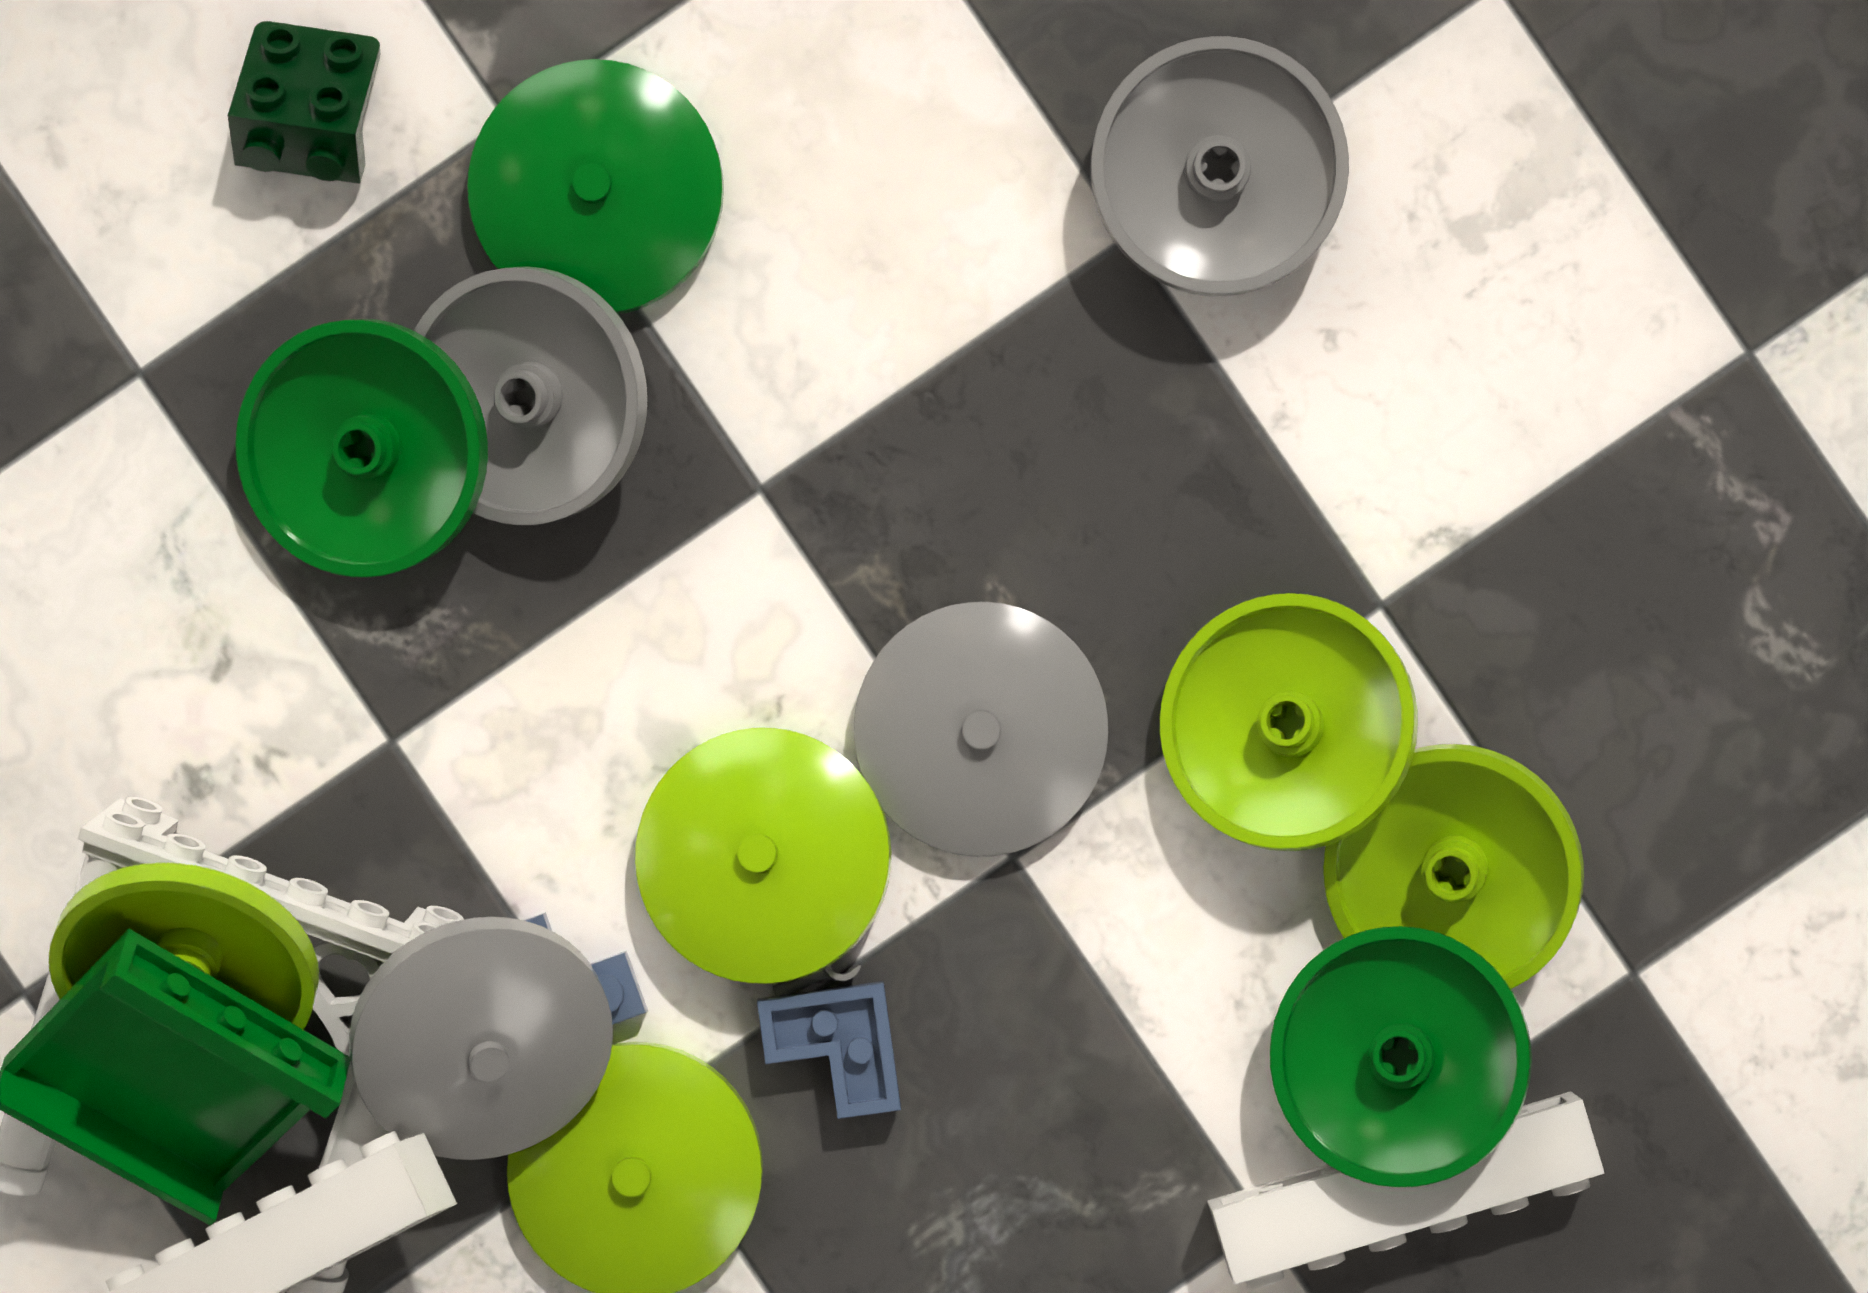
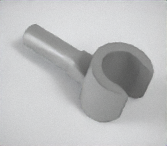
[773,964,861,996]

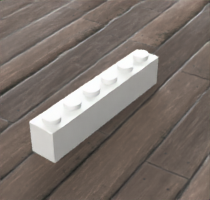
[1207,1091,1605,1289]
[105,1131,457,1293]

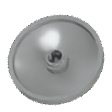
[1091,36,1349,296]
[414,267,648,525]
[854,602,1108,857]
[349,917,613,1160]

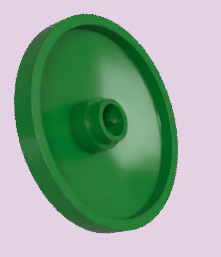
[467,59,724,314]
[235,319,488,577]
[1270,926,1532,1187]

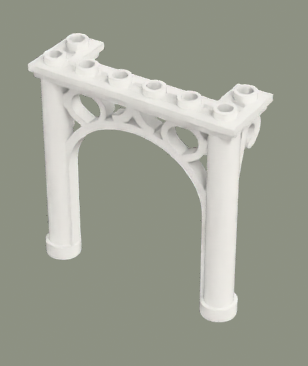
[0,797,464,1293]

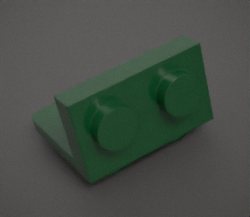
[227,21,381,184]

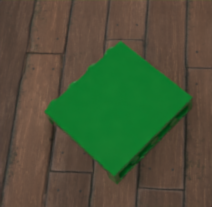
[0,929,350,1226]

